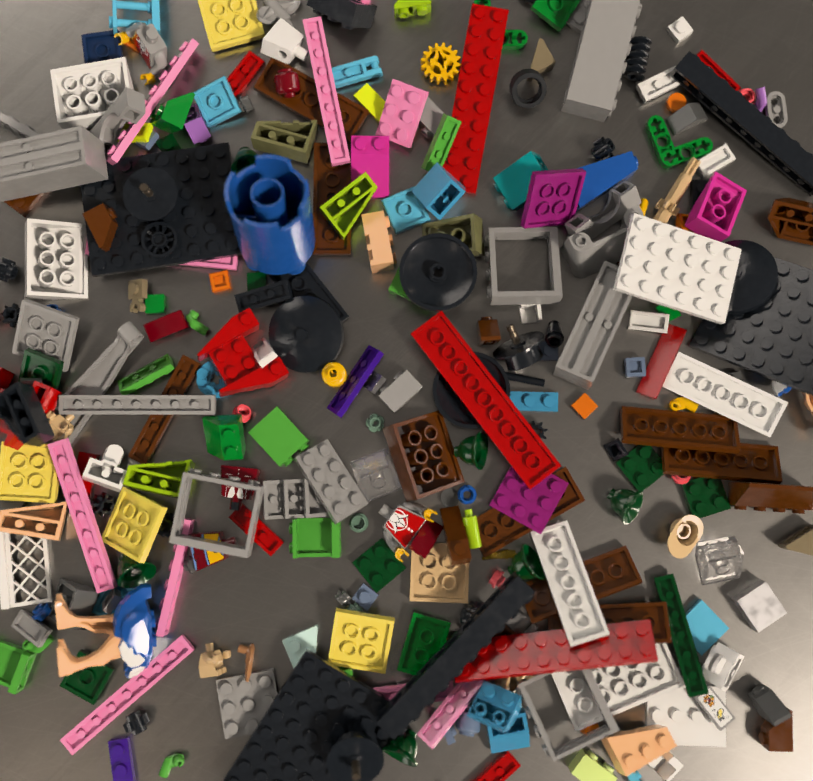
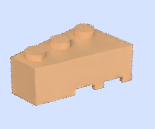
[361,210,397,274]
[0,501,68,541]
[601,724,676,777]

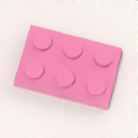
[375,79,429,148]

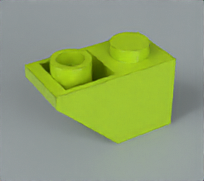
[394,0,431,18]

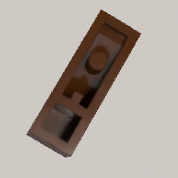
[439,506,472,566]

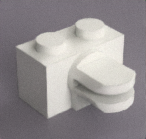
[82,444,127,492]
[701,642,745,691]

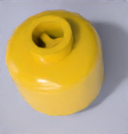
[321,362,347,388]

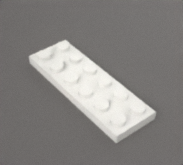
[662,352,789,437]
[530,520,609,647]

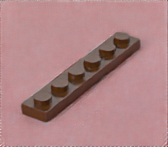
[128,355,201,464]

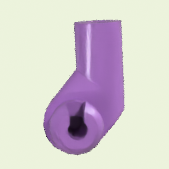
[754,87,767,112]

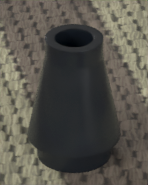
[545,320,564,348]

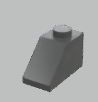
[747,685,792,726]

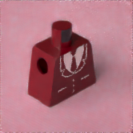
[221,465,261,511]

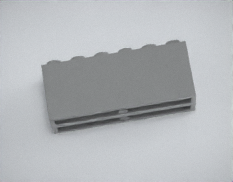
[561,0,642,122]
[0,126,108,202]
[553,261,632,390]

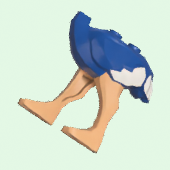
[55,584,157,679]

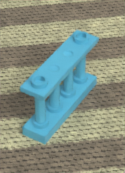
[109,0,160,35]

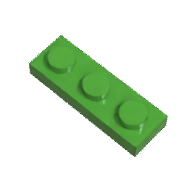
[421,113,462,171]
[118,353,175,395]

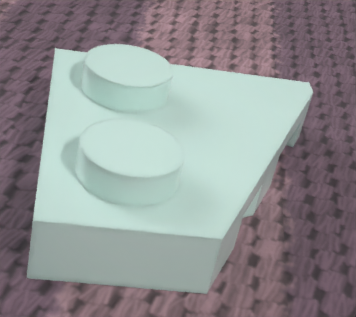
[282,624,318,669]

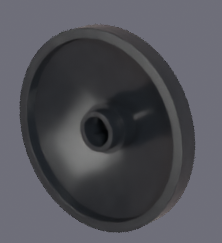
[399,233,477,312]
[724,240,778,314]
[268,296,344,373]
[433,352,510,429]

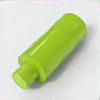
[463,509,482,549]

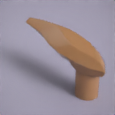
[238,644,255,682]

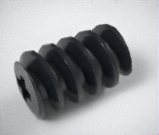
[622,36,652,81]

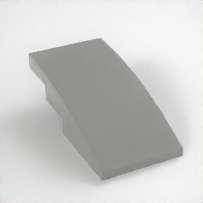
[262,479,329,520]

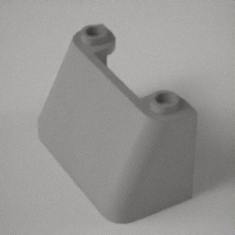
[560,204,644,279]

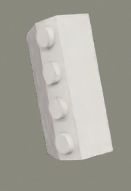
[50,57,134,129]
[24,218,88,300]

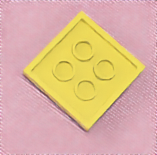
[198,0,265,52]
[0,441,59,503]
[102,486,168,564]
[328,608,395,674]

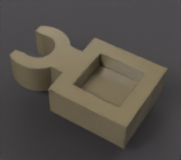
[128,279,147,313]

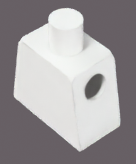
[261,18,309,64]

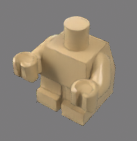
[46,410,75,442]
[198,642,231,678]

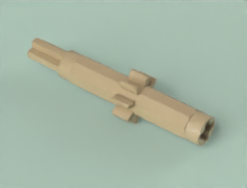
[653,157,701,224]

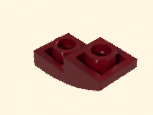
[143,310,188,342]
[409,519,443,559]

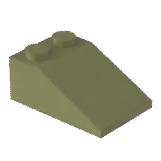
[422,213,485,257]

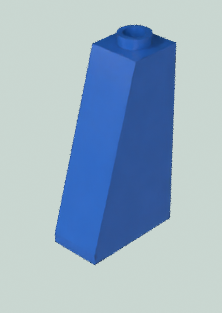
[576,151,639,212]

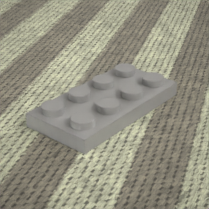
[294,439,369,525]

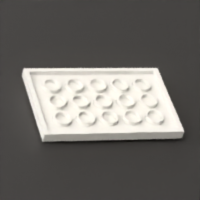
[613,213,742,324]
[551,643,685,732]

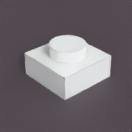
[666,16,694,44]

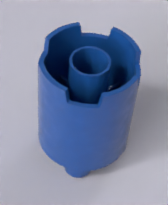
[224,154,316,275]

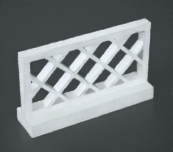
[0,532,53,610]

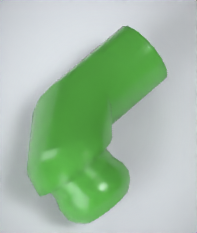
[186,310,209,336]
[22,634,54,653]
[158,753,185,778]

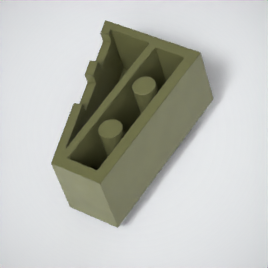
[251,120,318,164]

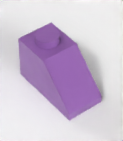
[184,103,211,144]

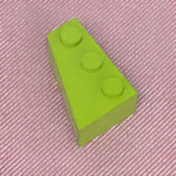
[319,172,378,240]
[123,460,195,499]

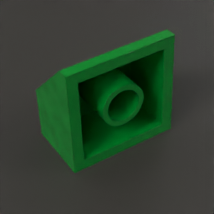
[149,92,195,134]
[202,414,246,460]

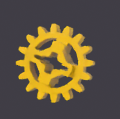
[421,42,461,85]

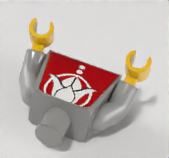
[114,22,168,85]
[378,502,438,562]

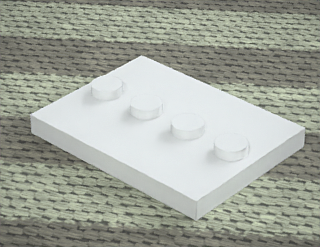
[645,684,726,747]

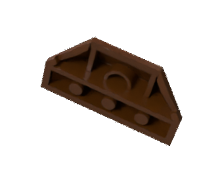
[767,198,813,246]

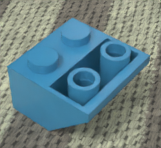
[412,162,466,220]
[467,680,522,733]
[486,706,530,754]

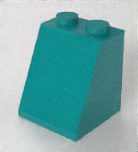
[493,151,548,211]

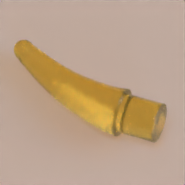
[482,549,516,561]

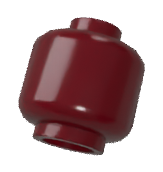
[274,68,300,99]

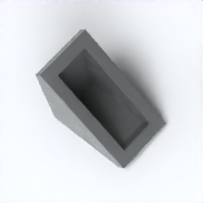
[665,103,708,136]

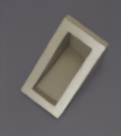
[527,38,556,82]
[778,524,813,556]

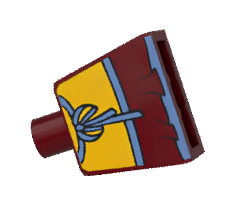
[188,531,237,571]

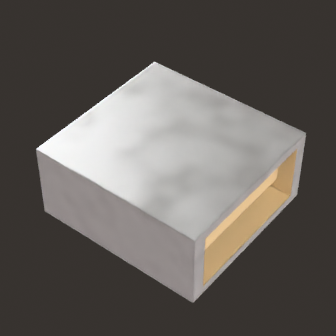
[731,579,787,633]

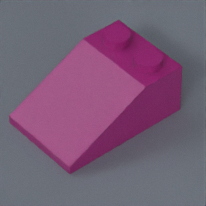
[351,136,390,198]
[684,171,747,242]

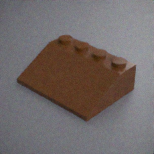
[383,411,465,502]
[728,482,813,514]

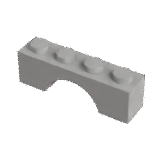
[90,87,146,156]
[565,179,642,240]

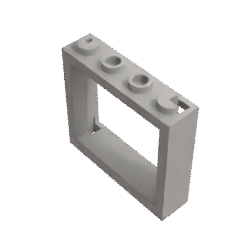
[484,227,563,305]
[169,468,265,558]
[515,669,620,762]

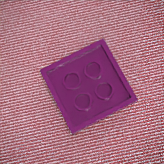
[521,168,586,229]
[489,466,569,534]

